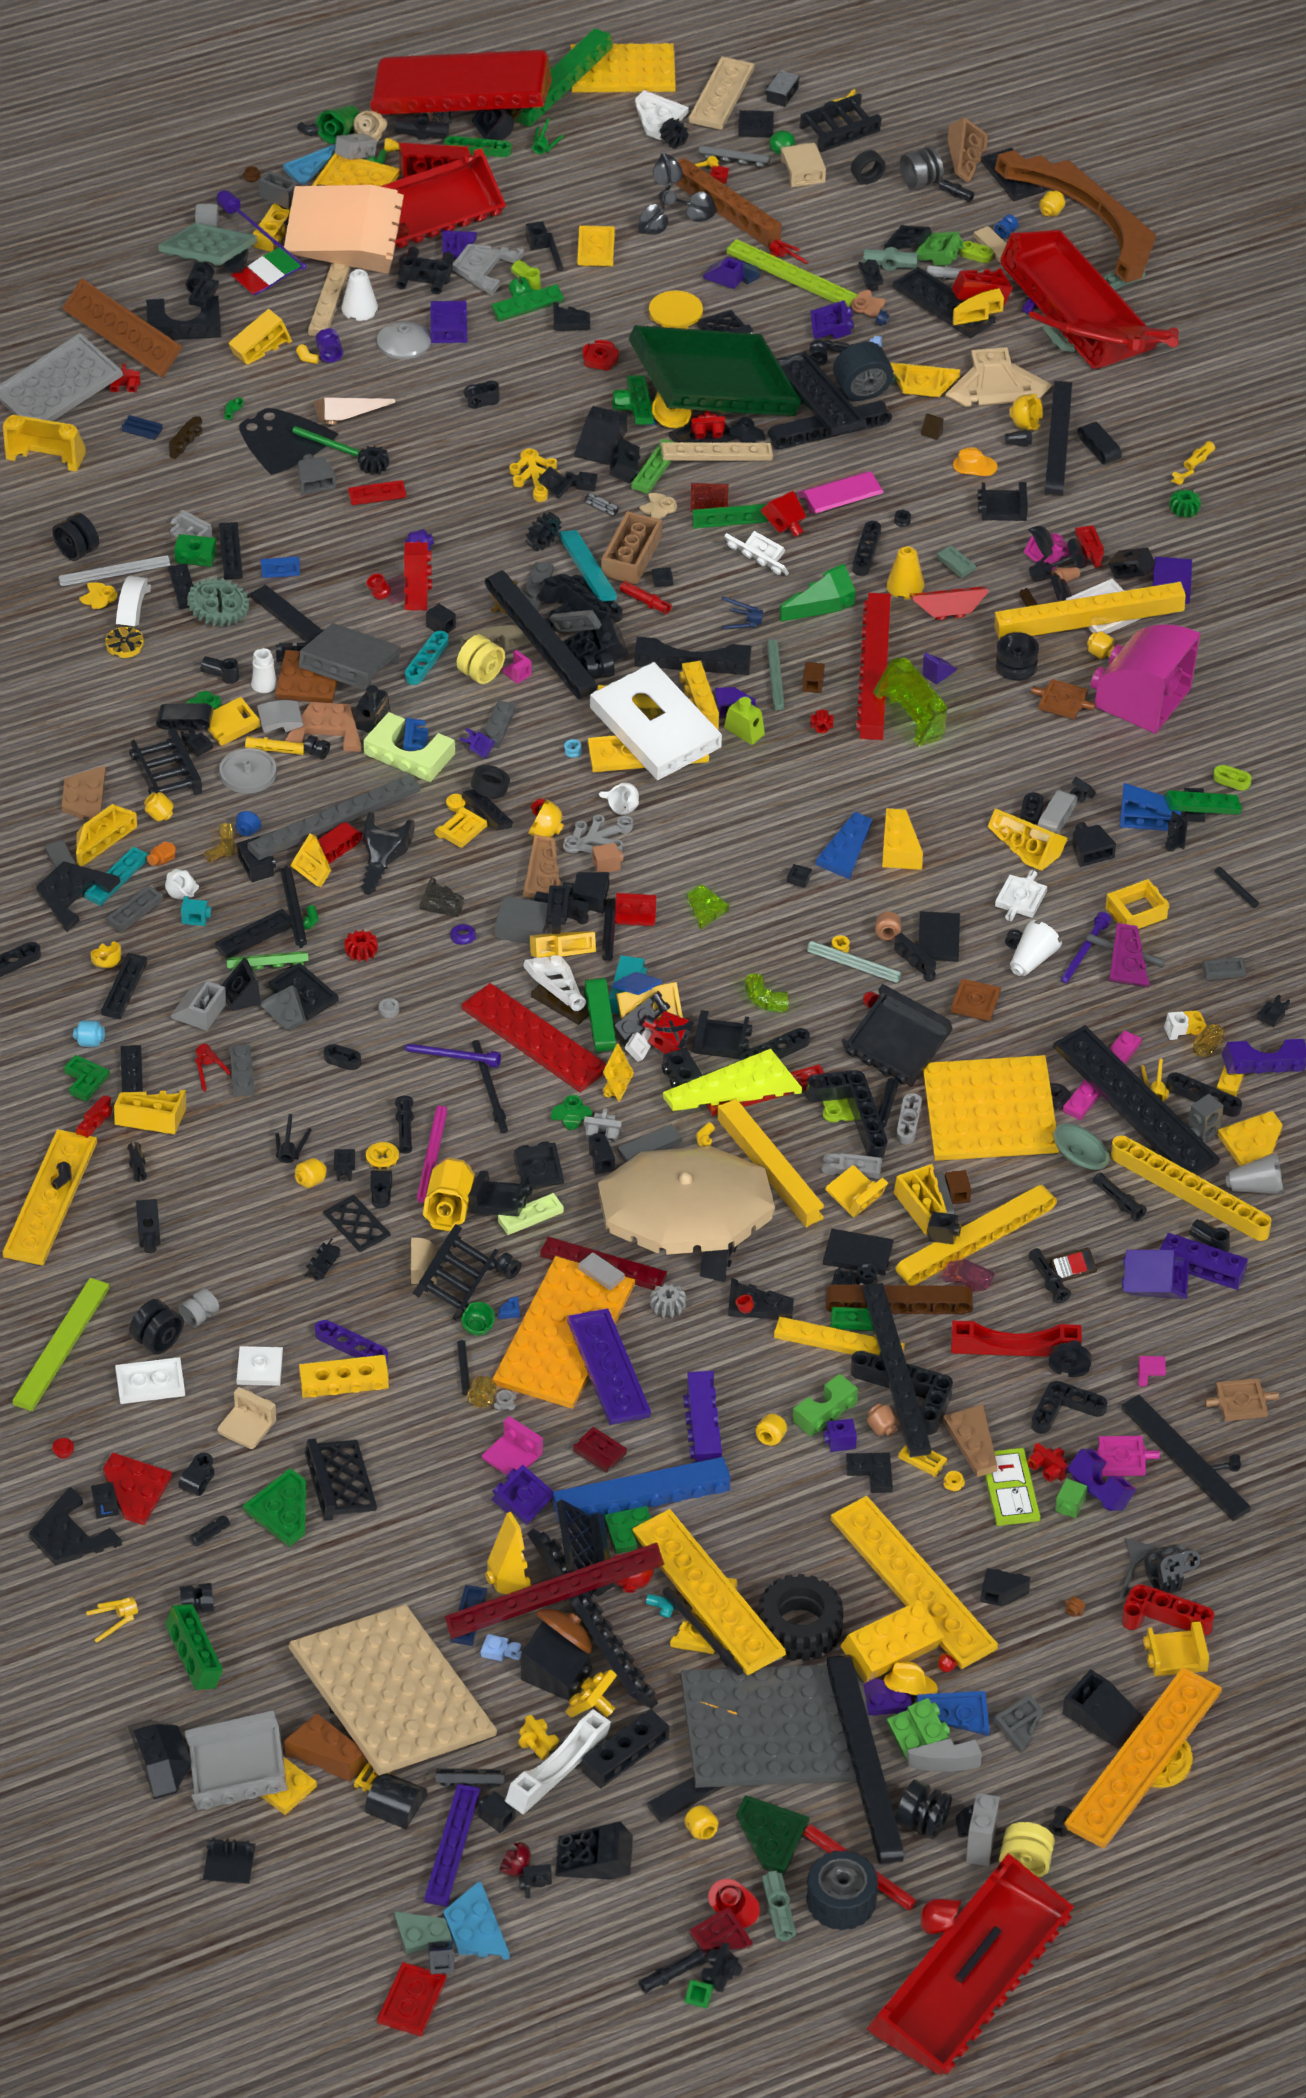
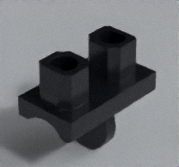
[858,259,883,291]
[701,1943,743,1992]

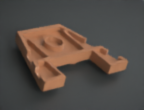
[285,702,361,752]

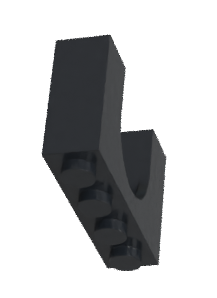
[146,295,221,340]

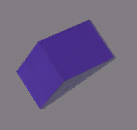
[922,652,957,685]

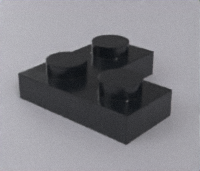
[846,1452,893,1493]

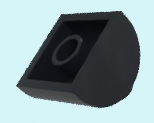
[471,109,514,140]
[365,1773,427,1829]

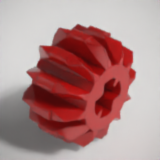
[344,929,378,962]

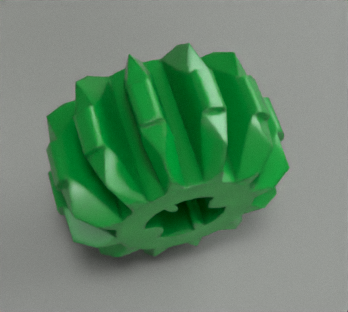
[1169,488,1201,519]

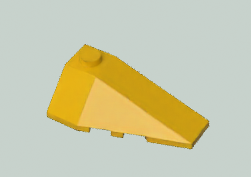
[988,808,1067,871]
[485,1512,531,1594]

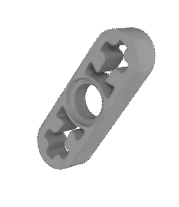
[897,1093,922,1145]

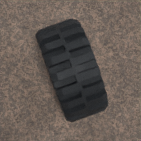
[758,1574,844,1661]

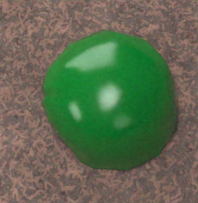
[769,130,796,154]
[461,1301,495,1337]

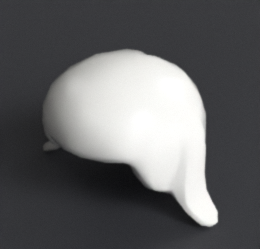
[599,782,639,815]

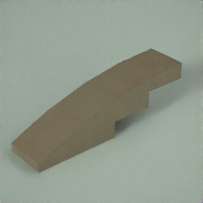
[461,624,531,652]

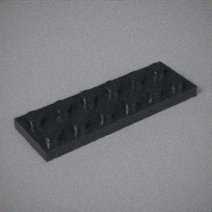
[893,267,996,339]

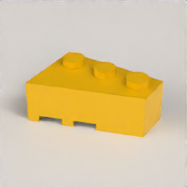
[228,309,292,365]
[882,808,923,870]
[894,1164,947,1235]

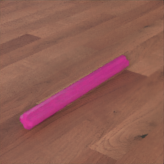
[417,1105,447,1203]

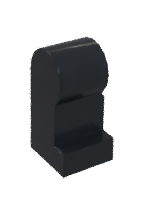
[589,1133,615,1175]

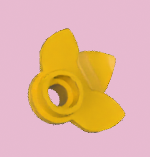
[79,583,117,609]

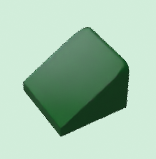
[684,1979,714,2009]

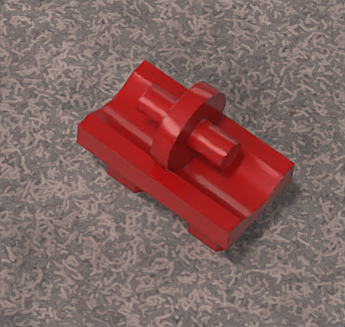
[109,364,141,393]
[691,410,725,439]
[1027,1442,1067,1482]

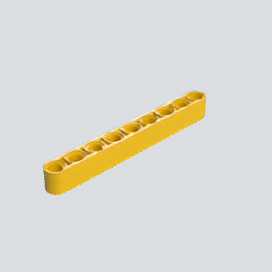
[1111,1136,1271,1241]
[895,1185,1057,1285]

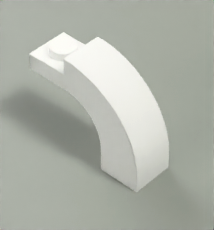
[116,576,151,626]

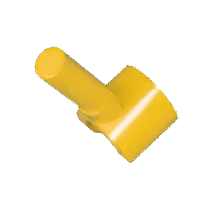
[694,156,719,168]
[1171,470,1194,485]

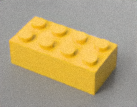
[841,1600,944,1683]

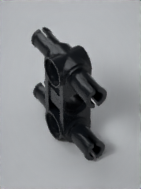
[396,247,454,295]

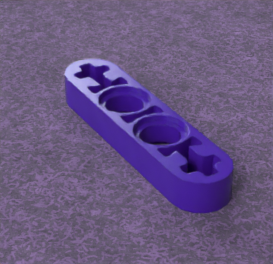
[315,1320,388,1363]

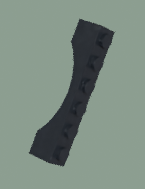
[634,637,752,675]

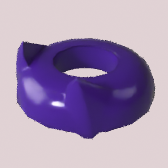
[450,924,476,945]

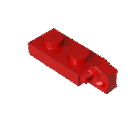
[1075,525,1104,568]
[76,1095,112,1138]

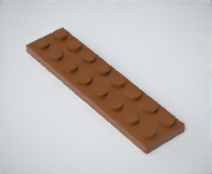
[62,278,183,377]

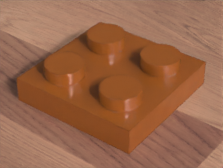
[951,979,1001,1021]

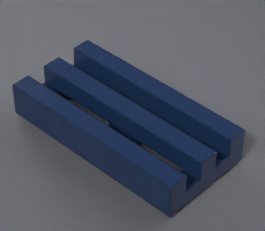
[121,415,163,440]

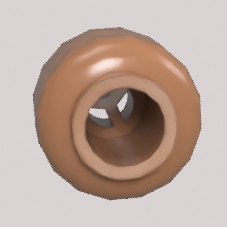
[875,911,901,941]
[867,1404,899,1437]

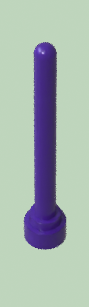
[1061,912,1112,983]
[405,1044,501,1068]

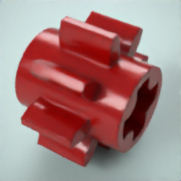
[810,709,834,733]

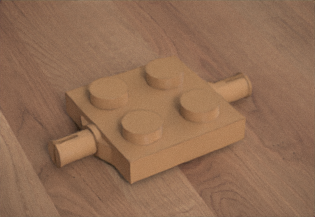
[1205,1378,1279,1421]

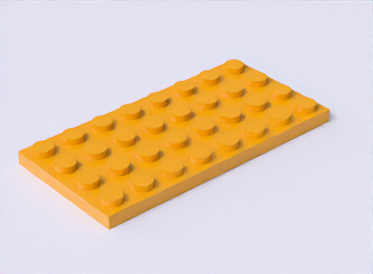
[492,1256,635,1409]

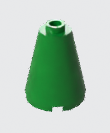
[316,105,359,144]

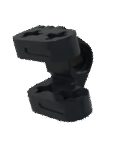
[1144,1544,1201,1594]

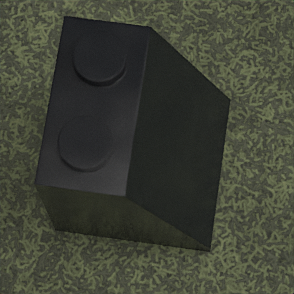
[521,1621,592,1701]

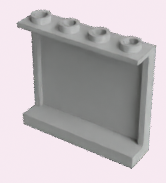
[185,1710,287,1810]

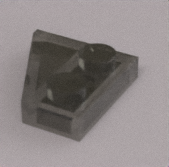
[420,877,464,917]

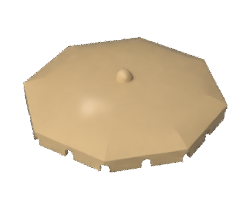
[598,1146,775,1255]

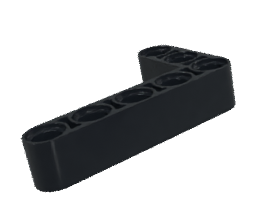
[805,1070,888,1159]
[851,1351,953,1435]

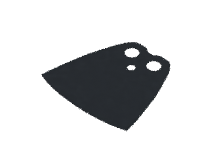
[239,408,338,475]

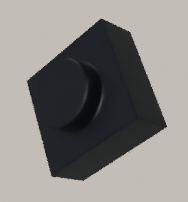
[652,567,673,587]
[787,864,812,888]

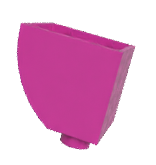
[1090,624,1201,734]

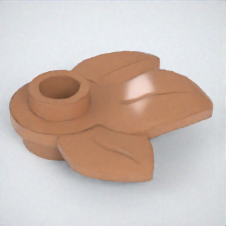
[851,290,886,317]

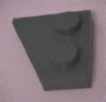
[260,985,307,1031]

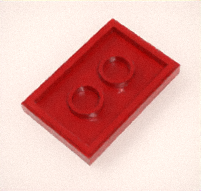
[377,1962,447,2037]

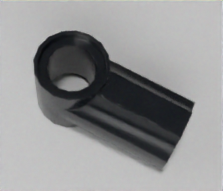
[200,656,240,684]
[1189,1219,1230,1252]

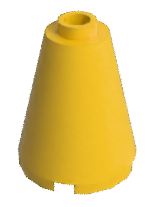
[887,546,925,600]

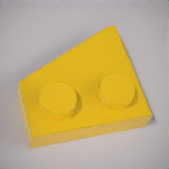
[290,833,331,887]

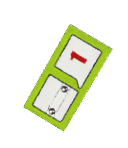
[985,1448,1040,1526]

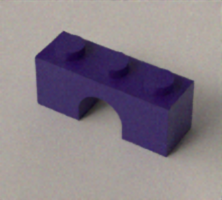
[1067,1449,1136,1511]

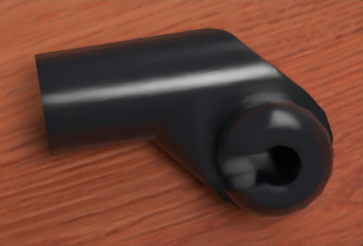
[297,122,319,137]
[51,1161,72,1190]
[956,1805,974,1837]

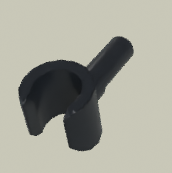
[1211,1454,1241,1472]

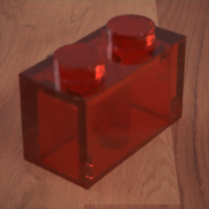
[690,483,728,512]

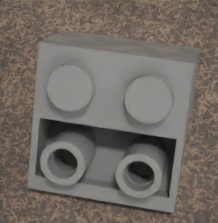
[171,981,226,1031]

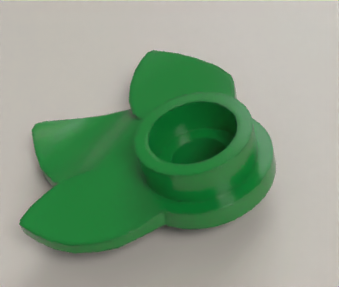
[185,691,222,710]
[551,1095,592,1130]

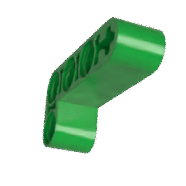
[584,977,616,1053]

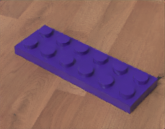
[567,1308,651,1425]

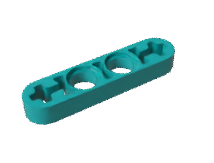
[405,631,449,685]

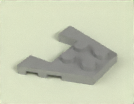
[452,244,524,295]

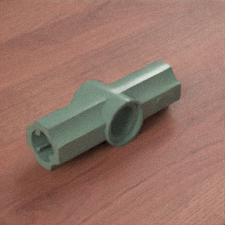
[863,247,918,271]
[762,1871,796,1941]

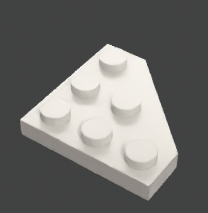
[635,90,688,140]

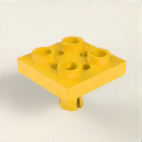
[565,1669,617,1718]

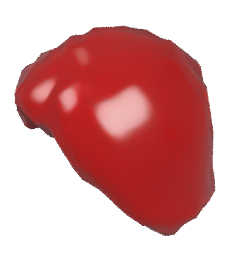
[921,1898,961,1935]

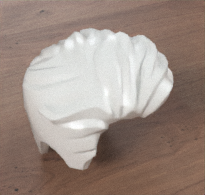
[165,869,199,900]

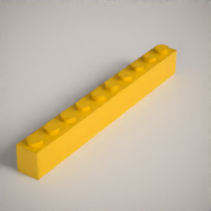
[994,582,1186,640]

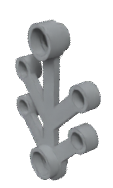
[563,814,633,853]

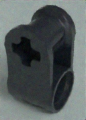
[463,380,500,409]
[370,1170,392,1209]
[178,1452,215,1496]

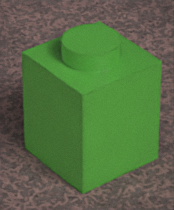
[1055,1479,1087,1518]

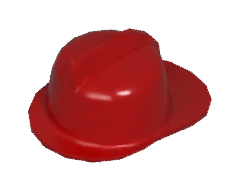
[708,1878,760,1928]

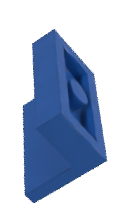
[261,556,300,578]

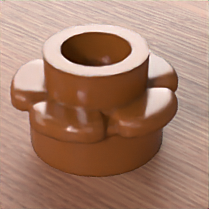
[1064,1596,1086,1617]

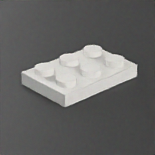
[115,1357,185,1404]

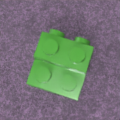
[916,232,964,266]
[887,1698,950,1761]

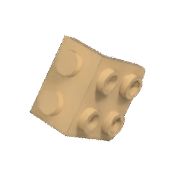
[218,1387,276,1449]

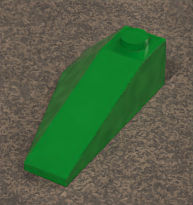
[779,564,856,622]

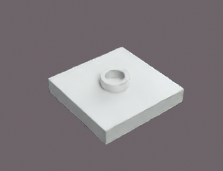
[237,1346,283,1386]

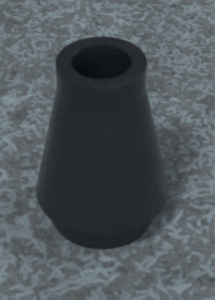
[1005,428,1032,446]

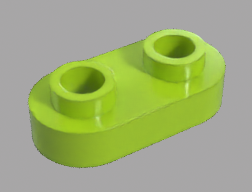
[959,241,993,263]
[1213,765,1252,790]

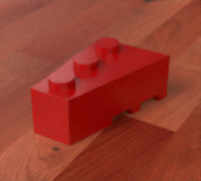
[952,268,1013,306]
[404,542,432,611]

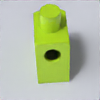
[724,697,765,745]

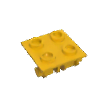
[603,1043,634,1102]

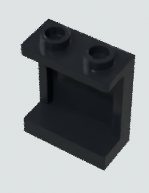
[977,482,1028,521]
[694,1010,753,1059]
[468,1171,533,1216]

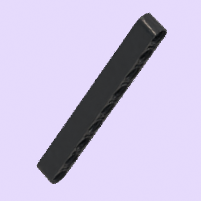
[1045,380,1072,496]
[485,570,597,699]

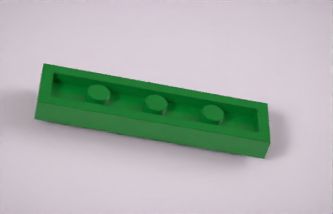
[692,504,767,529]
[1165,790,1243,815]

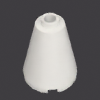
[342,269,378,321]
[1010,920,1062,976]

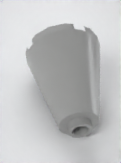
[1226,1152,1284,1194]

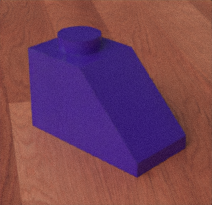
[715,687,756,718]

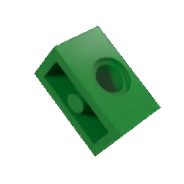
[174,534,217,567]

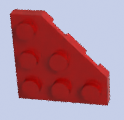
[103,1452,172,1526]

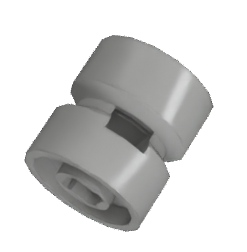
[178,1288,219,1328]

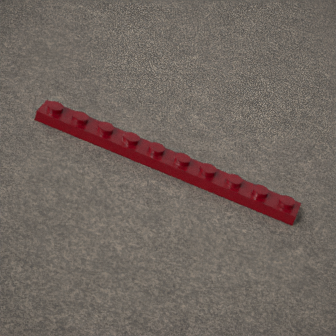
[445,1542,665,1639]

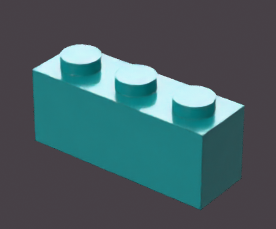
[609,955,648,1014]

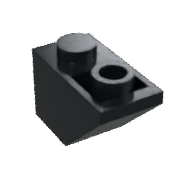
[980,1568,1031,1607]

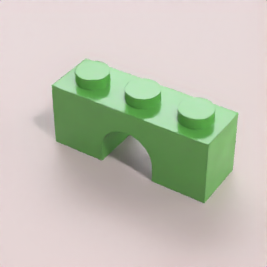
[793,1374,858,1437]

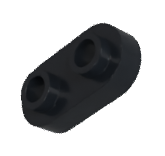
[1020,792,1044,824]

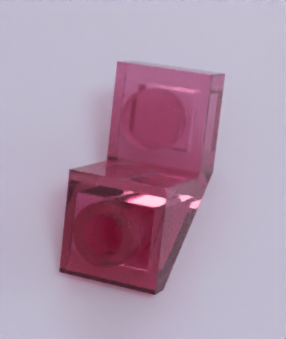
[941,1259,995,1292]

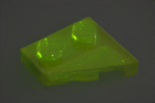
[687,884,729,929]

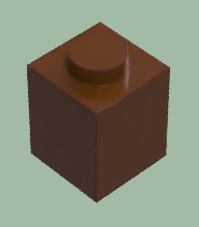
[802,662,825,693]
[945,1170,971,1205]

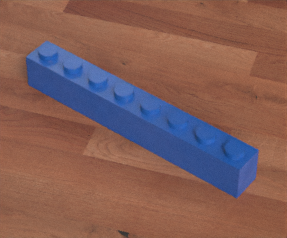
[553,1457,731,1525]

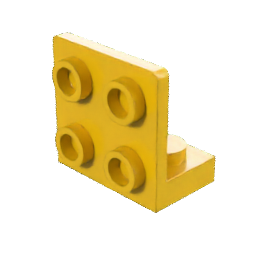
[825,1165,888,1218]

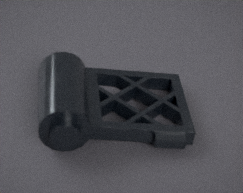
[697,310,754,334]

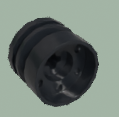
[896,1779,952,1839]

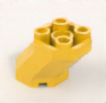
[423,1158,475,1231]

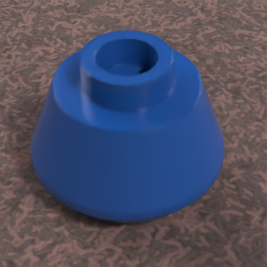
[236,811,262,836]

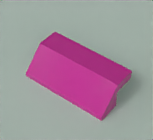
[797,471,883,513]

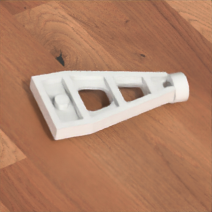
[523,955,586,1011]

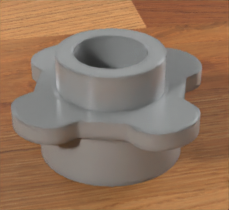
[494,1390,516,1411]

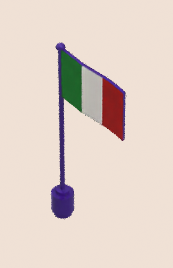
[216,190,307,296]

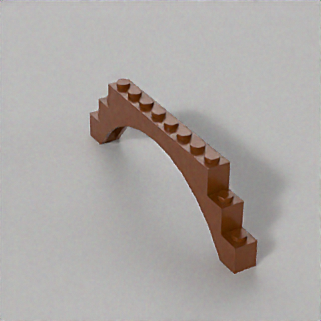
[995,150,1156,283]

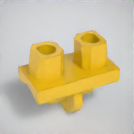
[518,1715,559,1760]

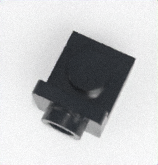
[537,466,571,499]
[519,1864,552,1898]

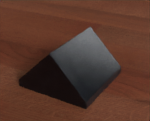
[221,958,261,1011]

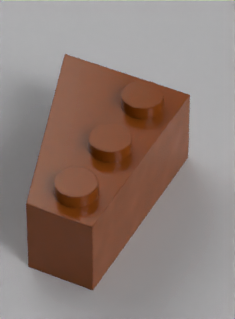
[284,1713,366,1781]

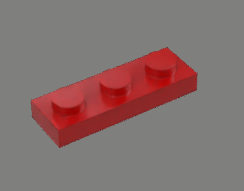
[348,480,406,505]

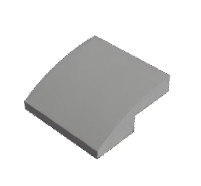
[257,700,304,733]

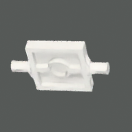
[995,870,1047,921]

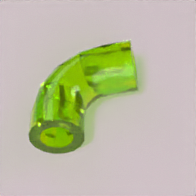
[744,974,789,1012]

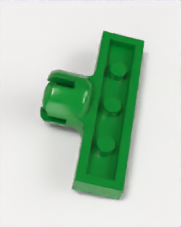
[491,276,564,322]
[612,375,654,425]

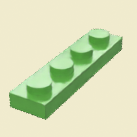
[632,439,676,494]
[226,951,308,971]

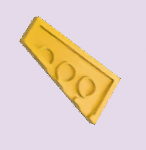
[670,1578,738,1654]

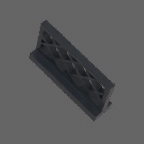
[304,1438,377,1521]
[557,1499,614,1597]

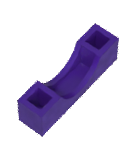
[1221,1039,1306,1074]

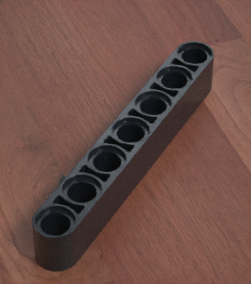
[767,401,892,450]

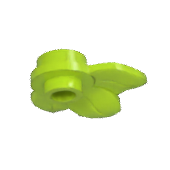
[823,1099,854,1122]

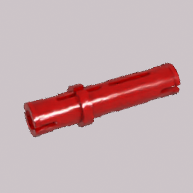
[620,581,672,615]

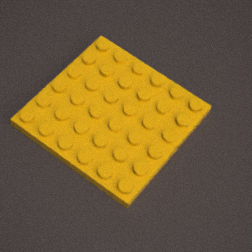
[923,1055,1059,1161]

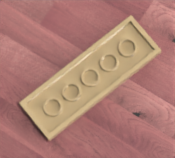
[689,57,754,130]

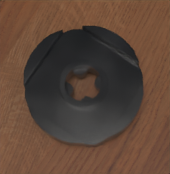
[1048,1340,1092,1377]

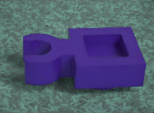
[460,728,495,758]

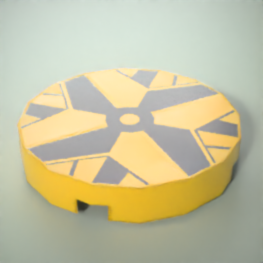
[105,627,144,658]

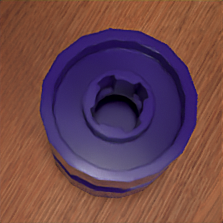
[316,328,343,363]

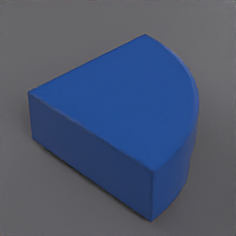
[498,1296,520,1319]

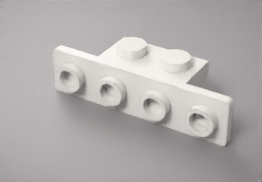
[724,531,789,576]

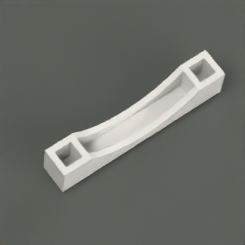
[505,1709,611,1814]

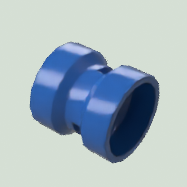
[994,214,1019,238]

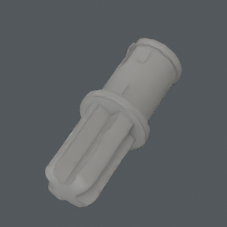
[927,265,963,280]

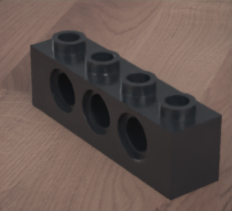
[582,1709,669,1789]

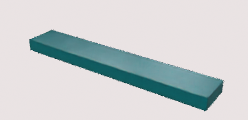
[559,530,617,601]

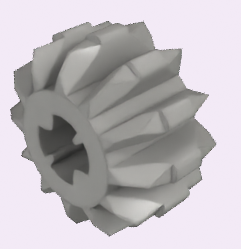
[650,1283,686,1319]

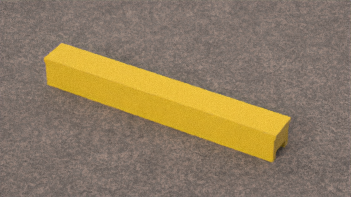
[717,1099,824,1228]

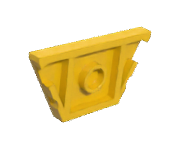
[890,363,960,397]

